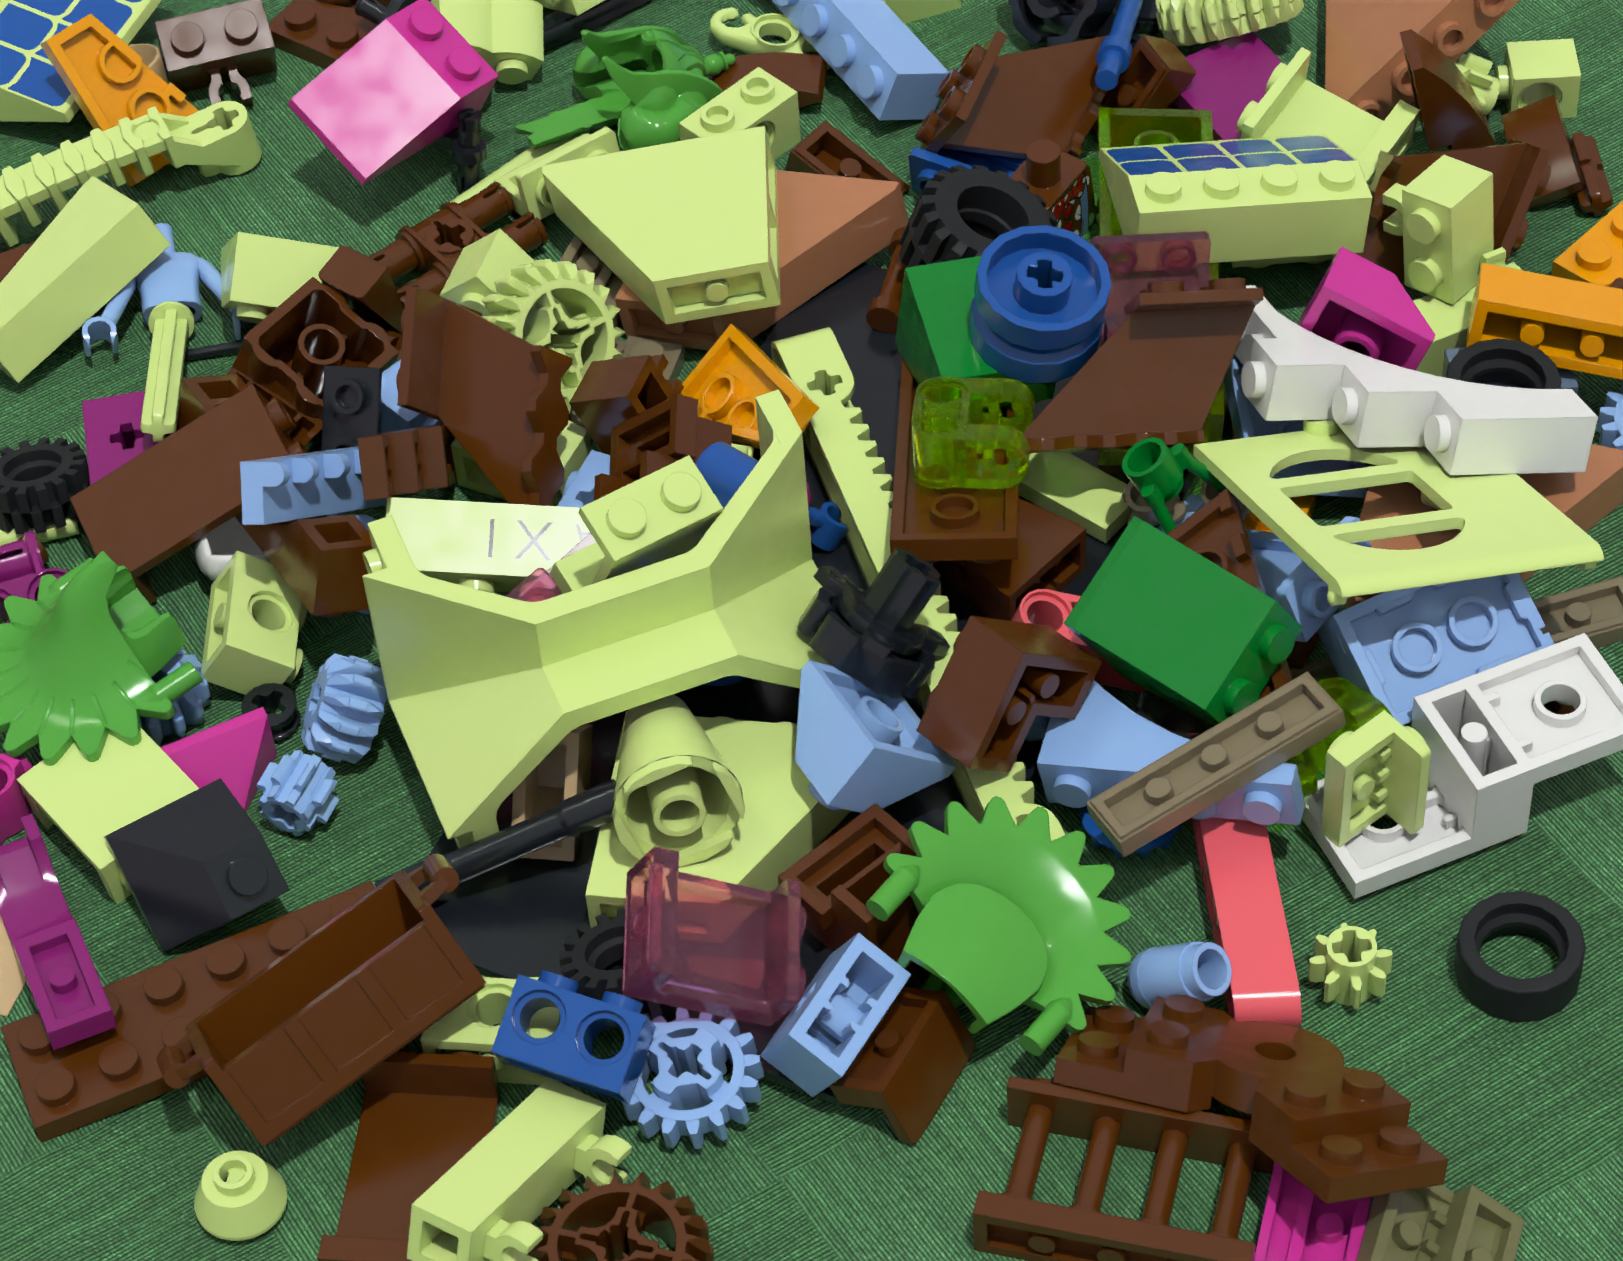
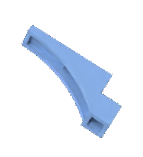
[1025,680,1305,825]

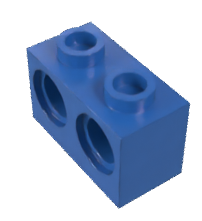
[491,970,656,1104]

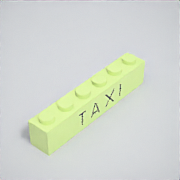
[386,497,590,594]

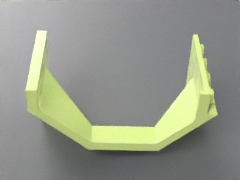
[362,389,832,848]

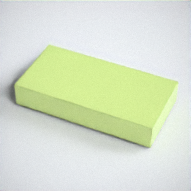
[1019,452,1131,543]

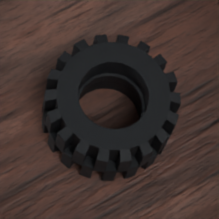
[899,165,1057,267]

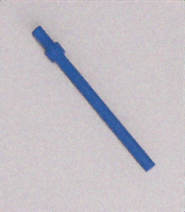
[1095,0,1144,90]

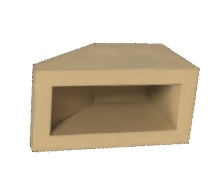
[511,724,593,861]

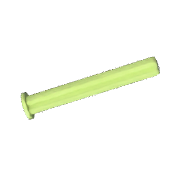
[140,301,195,443]

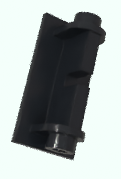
[321,366,382,451]

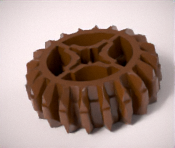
[527,1170,715,1261]

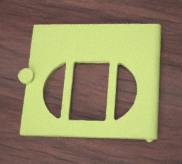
[1193,420,1604,606]

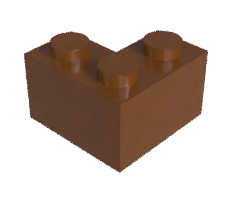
[916,616,1102,772]

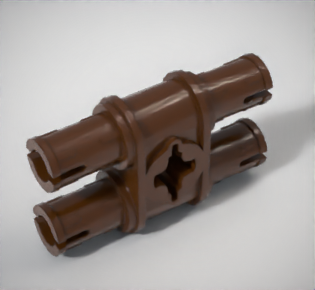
[368,182,548,309]

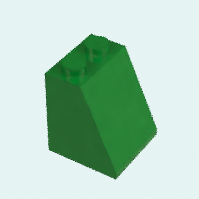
[895,256,1056,418]
[1063,516,1303,726]

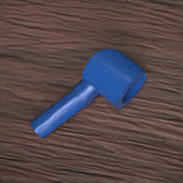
[808,502,849,551]

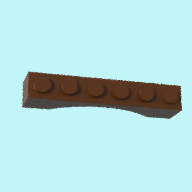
[177,374,372,618]

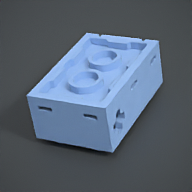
[1317,573,1555,727]

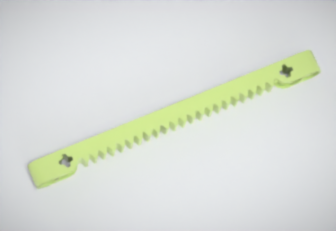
[771,327,1065,841]

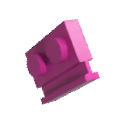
[1254,1162,1373,1261]

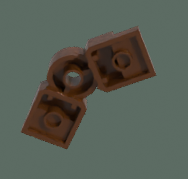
[1053,995,1448,1204]

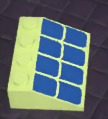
[0,0,162,122]
[1099,133,1373,268]

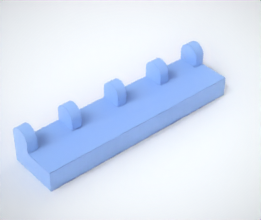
[240,446,387,525]

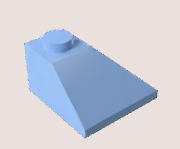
[795,660,956,813]

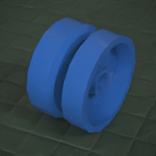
[968,225,1112,384]

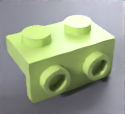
[494,127,620,222]
[1321,710,1431,848]

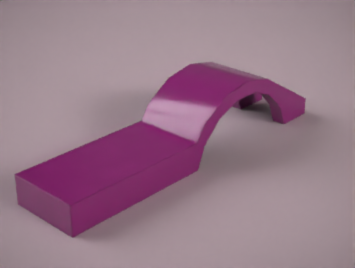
[0,813,117,1051]

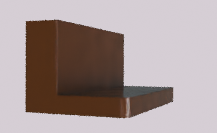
[829,987,976,1144]

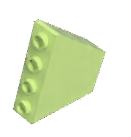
[542,126,781,325]
[585,711,851,945]

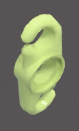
[710,7,832,71]

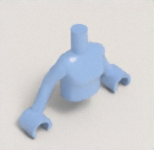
[82,223,259,357]

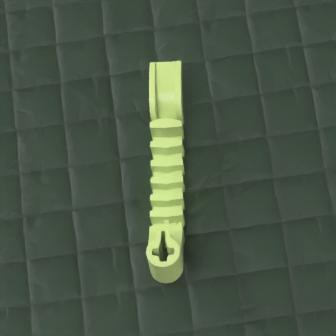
[0,101,262,247]

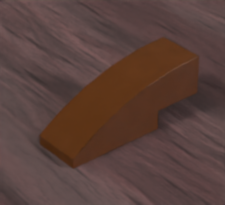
[1400,29,1496,151]

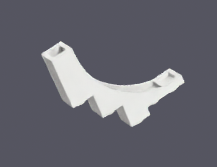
[1234,285,1598,475]

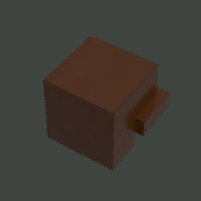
[594,394,732,501]
[777,803,919,962]

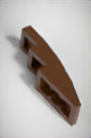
[357,424,457,501]

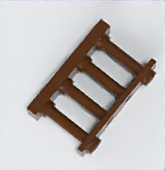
[973,1076,1275,1261]

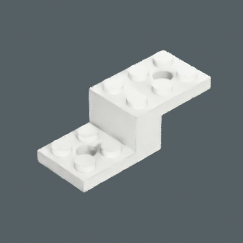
[1302,633,1623,899]

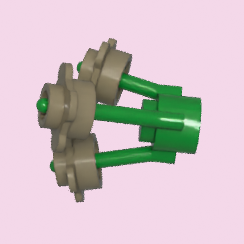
[1122,437,1251,534]

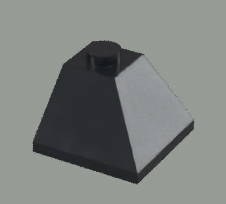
[104,778,290,952]

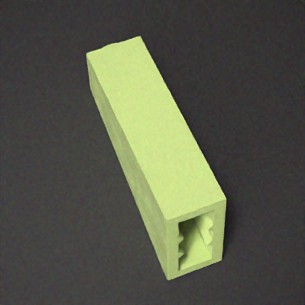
[0,176,171,383]

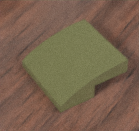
[1356,1184,1525,1261]

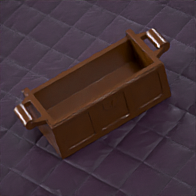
[157,854,486,1146]

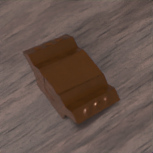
[227,277,403,453]

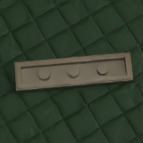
[1086,672,1346,857]

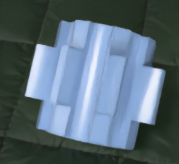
[256,750,340,836]

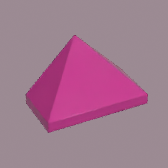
[160,707,277,812]

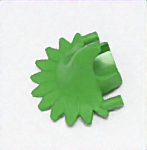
[0,551,203,766]
[866,796,1131,1056]

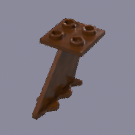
[915,30,1109,159]
[1355,138,1551,288]
[1015,278,1264,453]
[396,286,573,506]

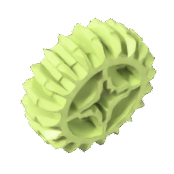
[1155,0,1304,46]
[481,259,626,413]

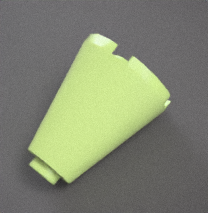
[612,694,745,867]

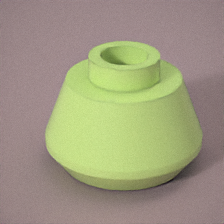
[194,1150,288,1241]

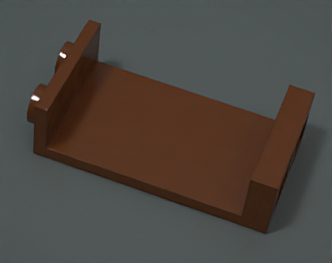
[70,384,308,604]
[317,1048,501,1261]

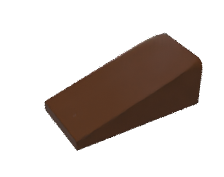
[1090,35,1197,148]
[785,120,910,196]
[319,245,404,335]

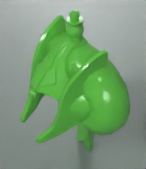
[516,25,736,151]

